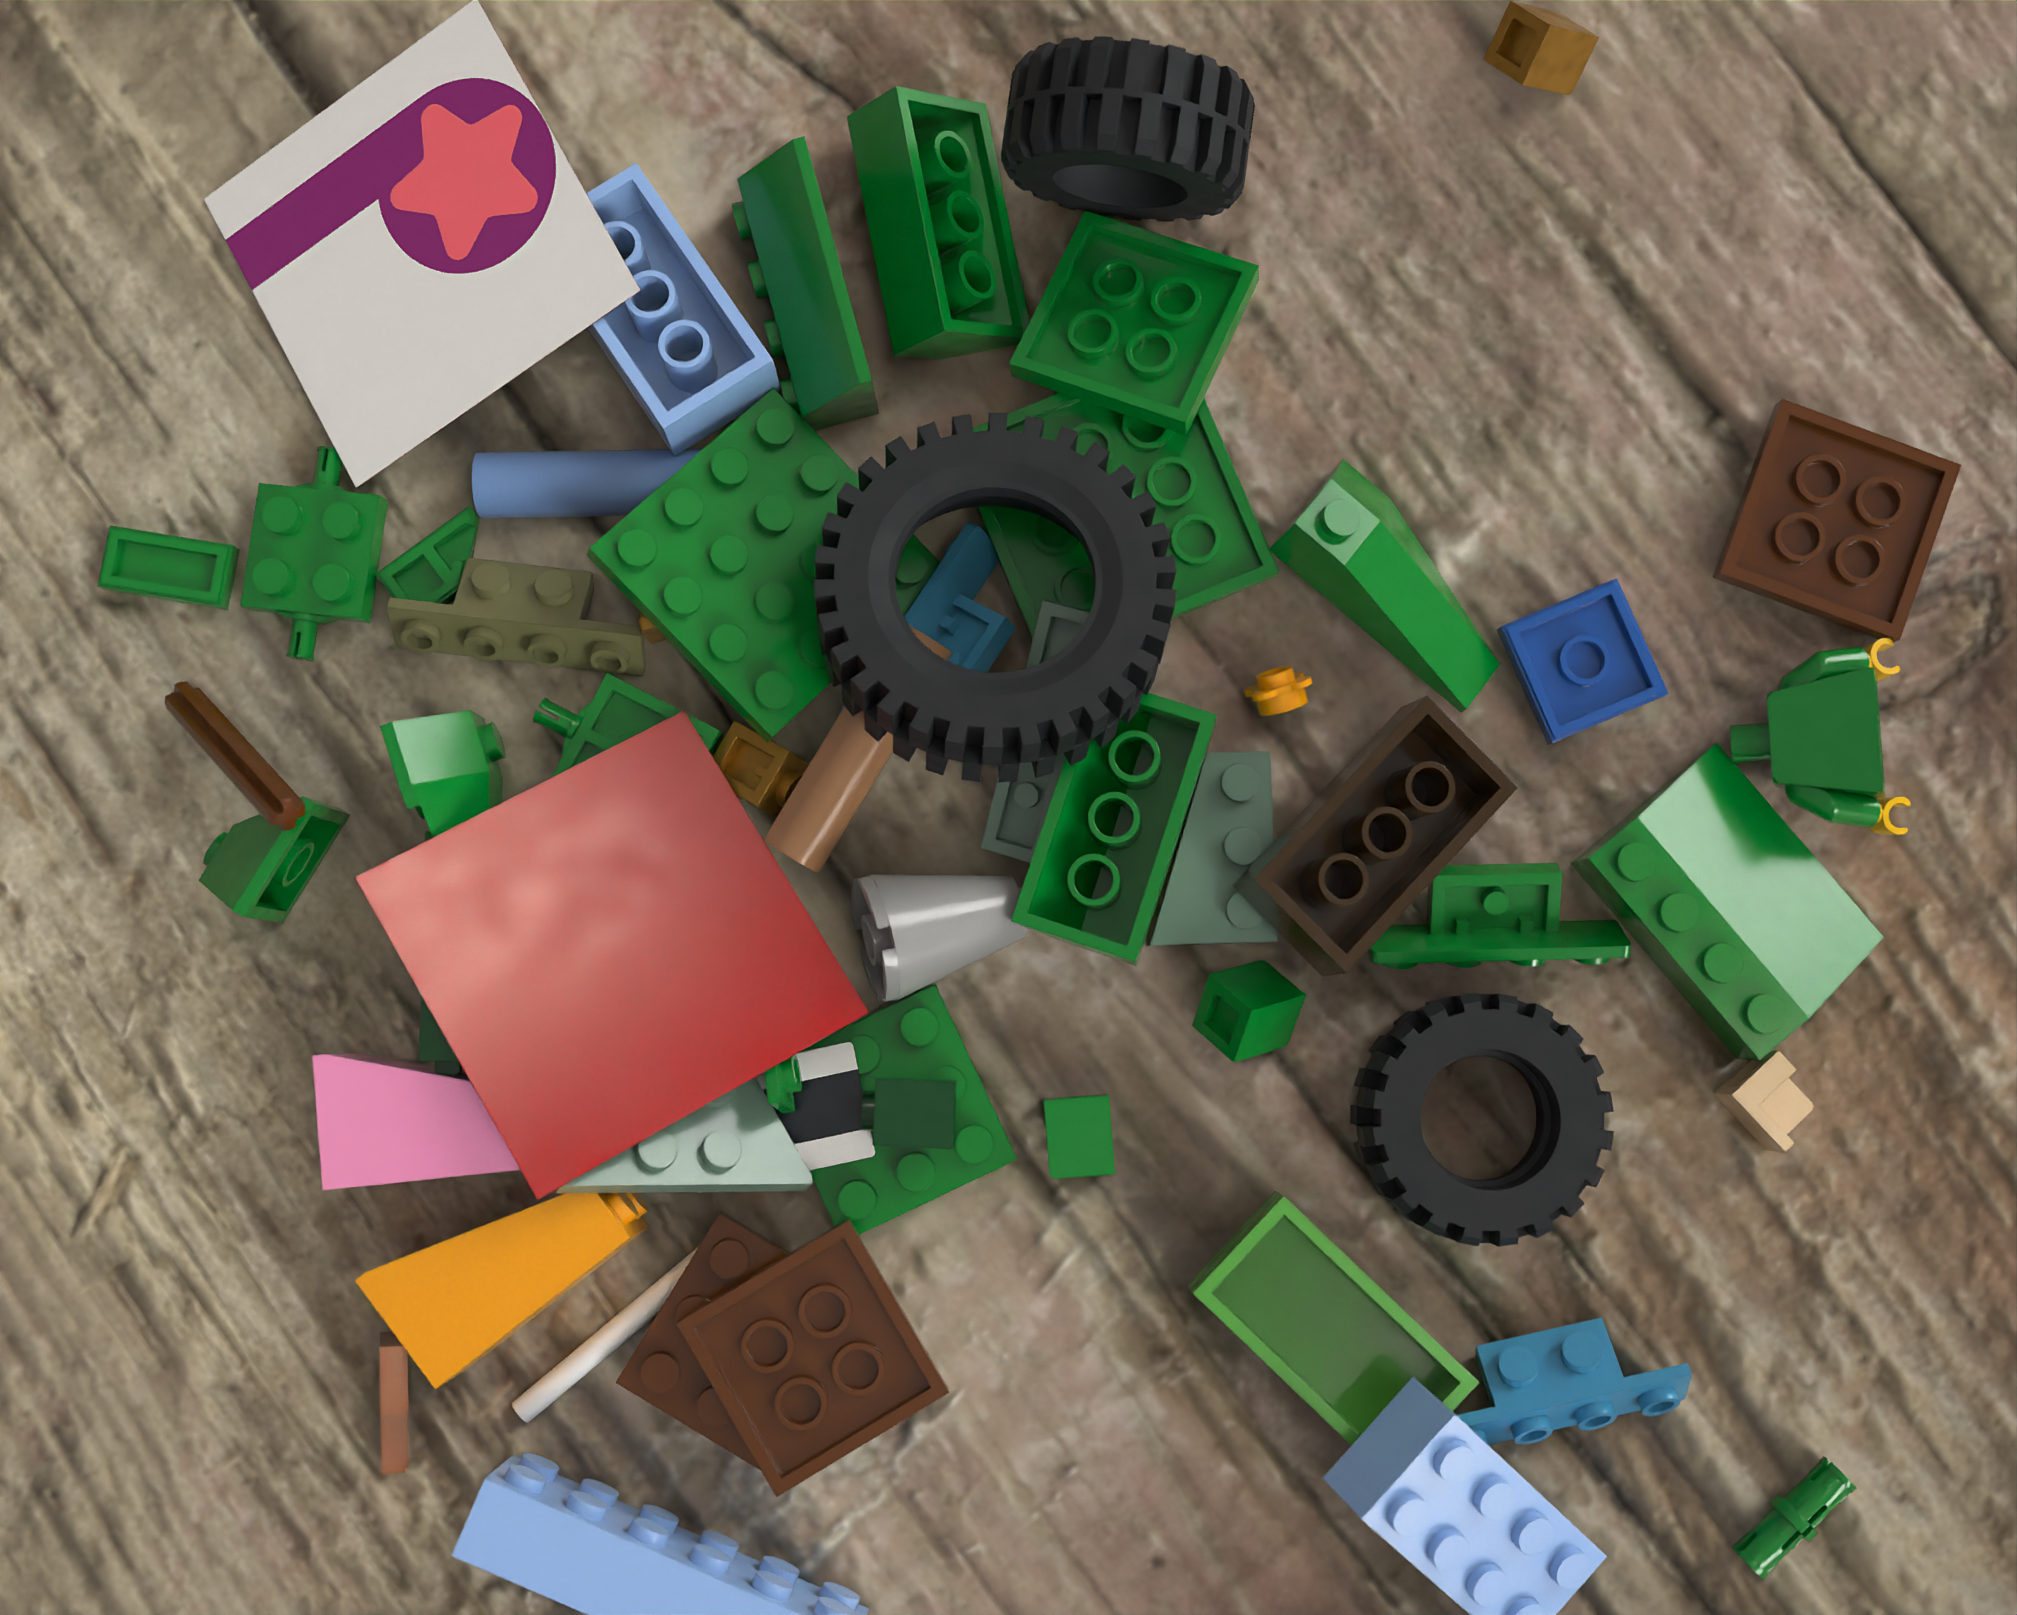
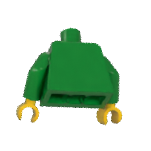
[1730,638,1911,835]

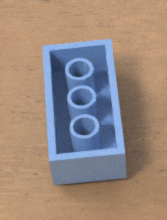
[586,163,781,456]
[1323,1377,1607,1615]

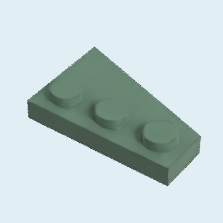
[1149,751,1278,946]

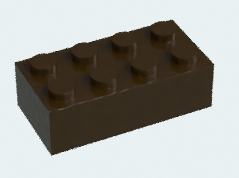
[1232,695,1518,977]

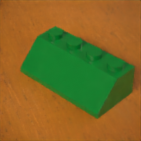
[847,86,1030,360]
[731,136,879,431]
[1011,693,1217,966]

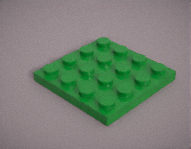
[587,388,940,743]
[973,393,1279,641]

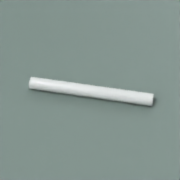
[512,1246,699,1423]

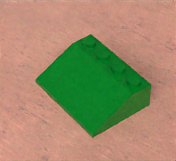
[1570,743,1884,1060]

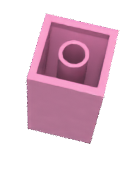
[312,1053,520,1191]

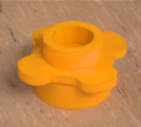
[1244,665,1313,716]

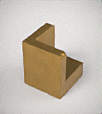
[1483,0,1599,95]

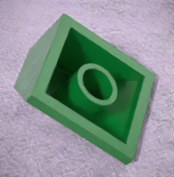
[198,796,350,923]

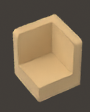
[1713,1050,1813,1153]

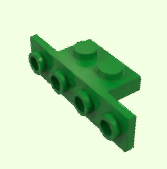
[1368,863,1631,970]

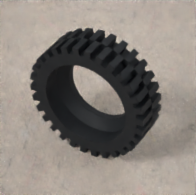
[814,413,1177,783]

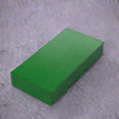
[97,525,240,610]

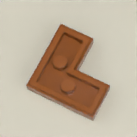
[379,1332,409,1474]

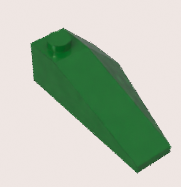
[1269,459,1500,713]

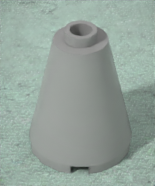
[851,874,1027,1002]

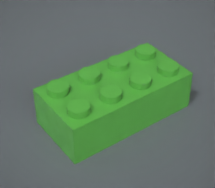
[1187,1191,1479,1446]

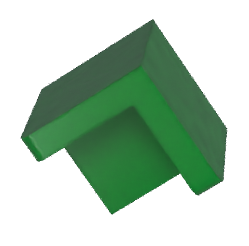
[1192,960,1306,1063]
[1043,1094,1115,1179]

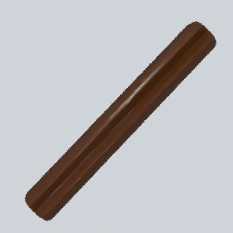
[165,681,306,831]

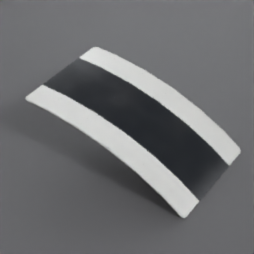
[698,1042,875,1193]

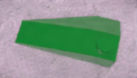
[380,710,506,841]

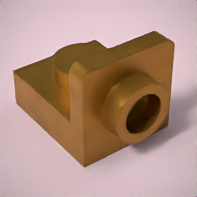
[713,721,809,818]

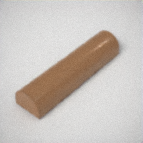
[763,625,953,873]

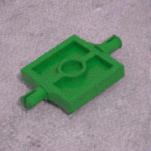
[240,446,388,661]
[533,673,737,796]

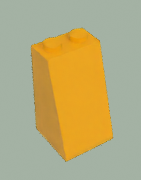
[355,1193,650,1389]

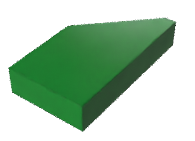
[375,505,480,604]

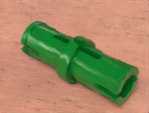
[1731,1456,1857,1580]

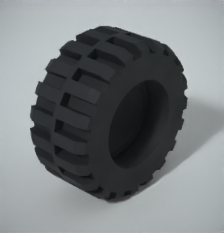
[1001,36,1255,222]
[1350,993,1614,1247]

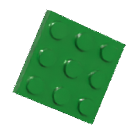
[1009,211,1259,435]
[798,984,1018,1235]

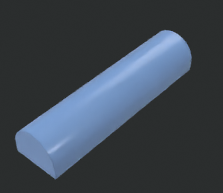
[472,448,703,518]

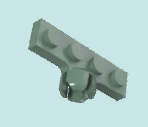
[981,600,1090,863]

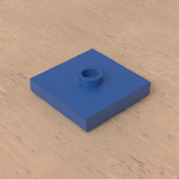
[1497,578,1669,745]

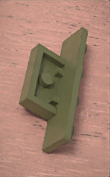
[387,558,647,676]

